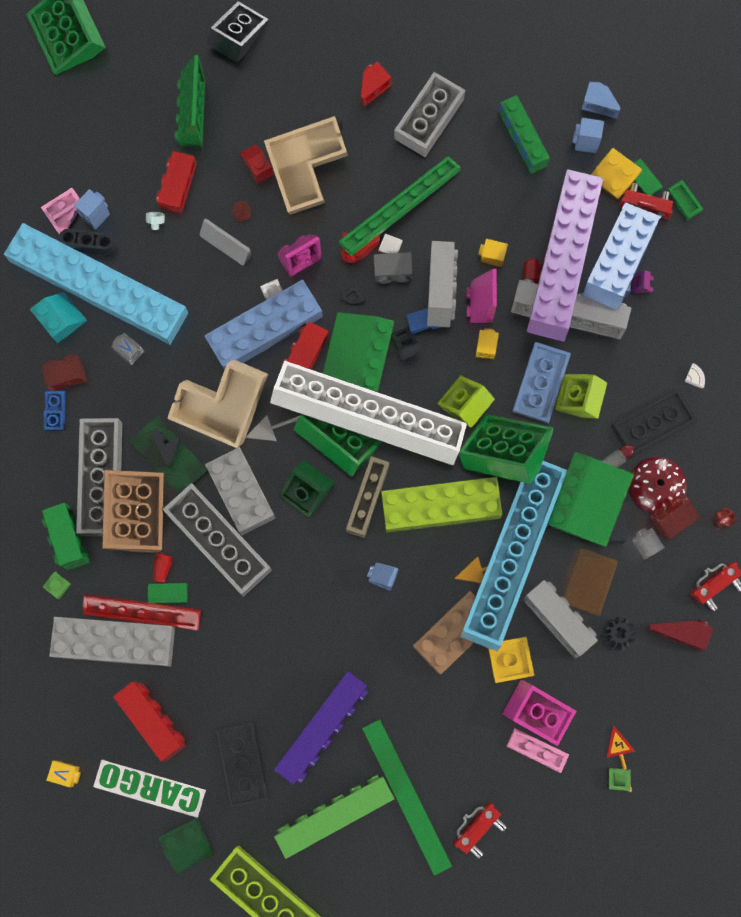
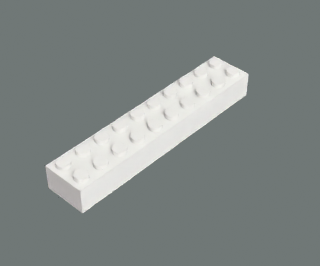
[270,361,467,465]

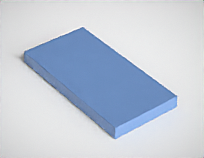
[512,342,571,424]

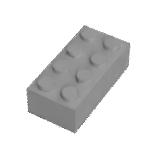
[394,72,465,157]
[427,241,458,327]
[205,447,276,536]
[523,580,598,658]

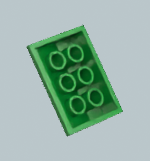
[26,0,106,75]
[175,55,205,148]
[323,312,394,393]
[293,414,383,477]
[459,414,553,484]
[547,452,634,547]

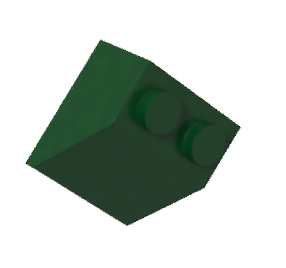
[279,460,335,518]
[158,818,214,874]

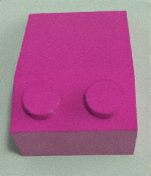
[278,234,322,277]
[466,269,497,323]
[502,680,576,746]

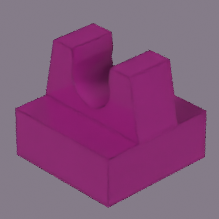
[631,270,654,294]

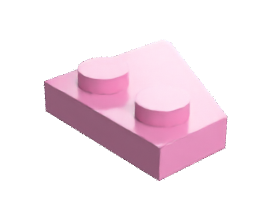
[41,188,80,234]

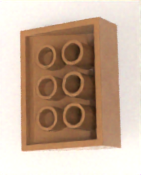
[102,470,164,553]

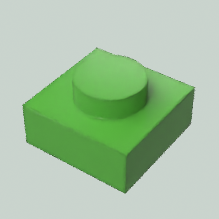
[43,572,71,599]
[609,768,631,791]

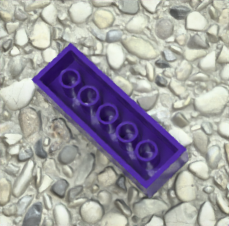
[274,672,368,785]

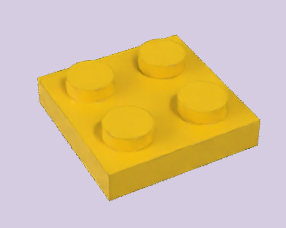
[591,148,642,200]
[488,637,534,683]

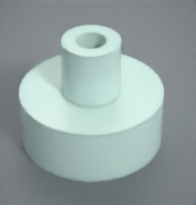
[146,212,165,230]

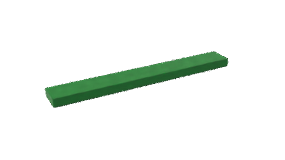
[339,156,461,257]
[362,720,452,876]

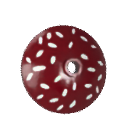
[629,457,687,514]

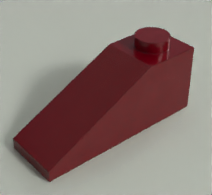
[646,619,713,652]

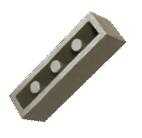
[346,456,390,538]

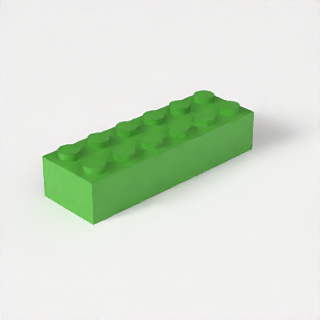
[274,775,394,859]

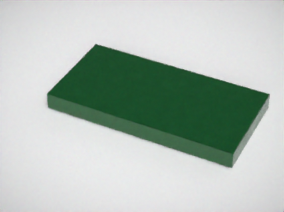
[129,416,208,495]

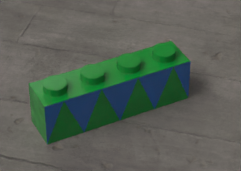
[499,95,550,174]

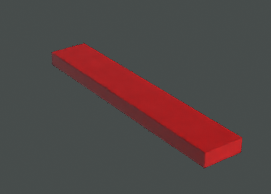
[83,594,201,630]

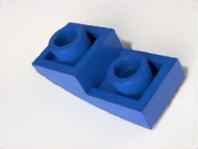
[406,308,439,334]
[44,391,66,430]

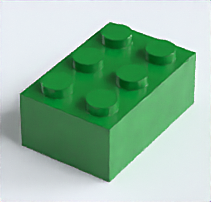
[41,503,90,570]

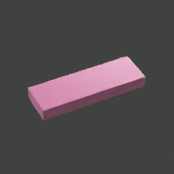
[506,728,569,773]

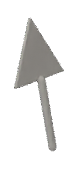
[246,415,301,441]

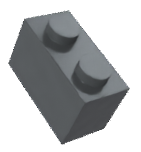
[374,252,413,284]

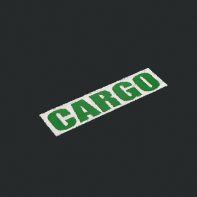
[93,760,206,818]

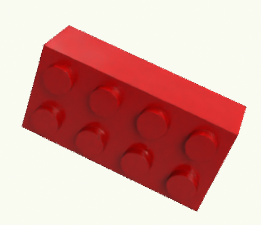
[113,682,185,761]

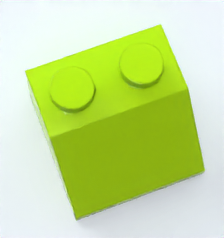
[555,374,607,419]
[437,375,495,428]

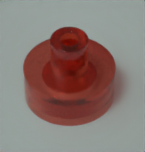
[232,201,251,221]
[716,507,737,527]

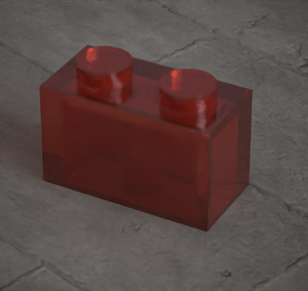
[41,354,87,391]
[650,495,700,540]

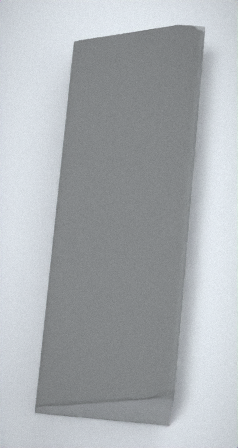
[200,219,252,266]

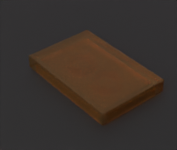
[564,548,618,616]

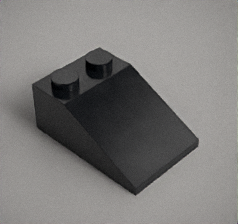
[207,1,268,62]

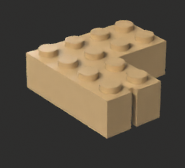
[264,116,348,215]
[167,359,269,448]

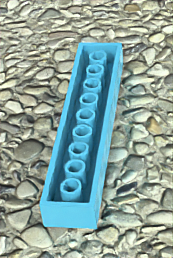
[4,223,188,345]
[460,461,567,652]

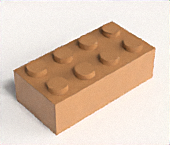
[413,591,476,675]

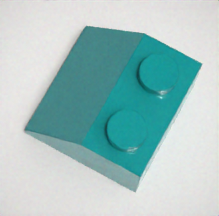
[30,292,87,344]

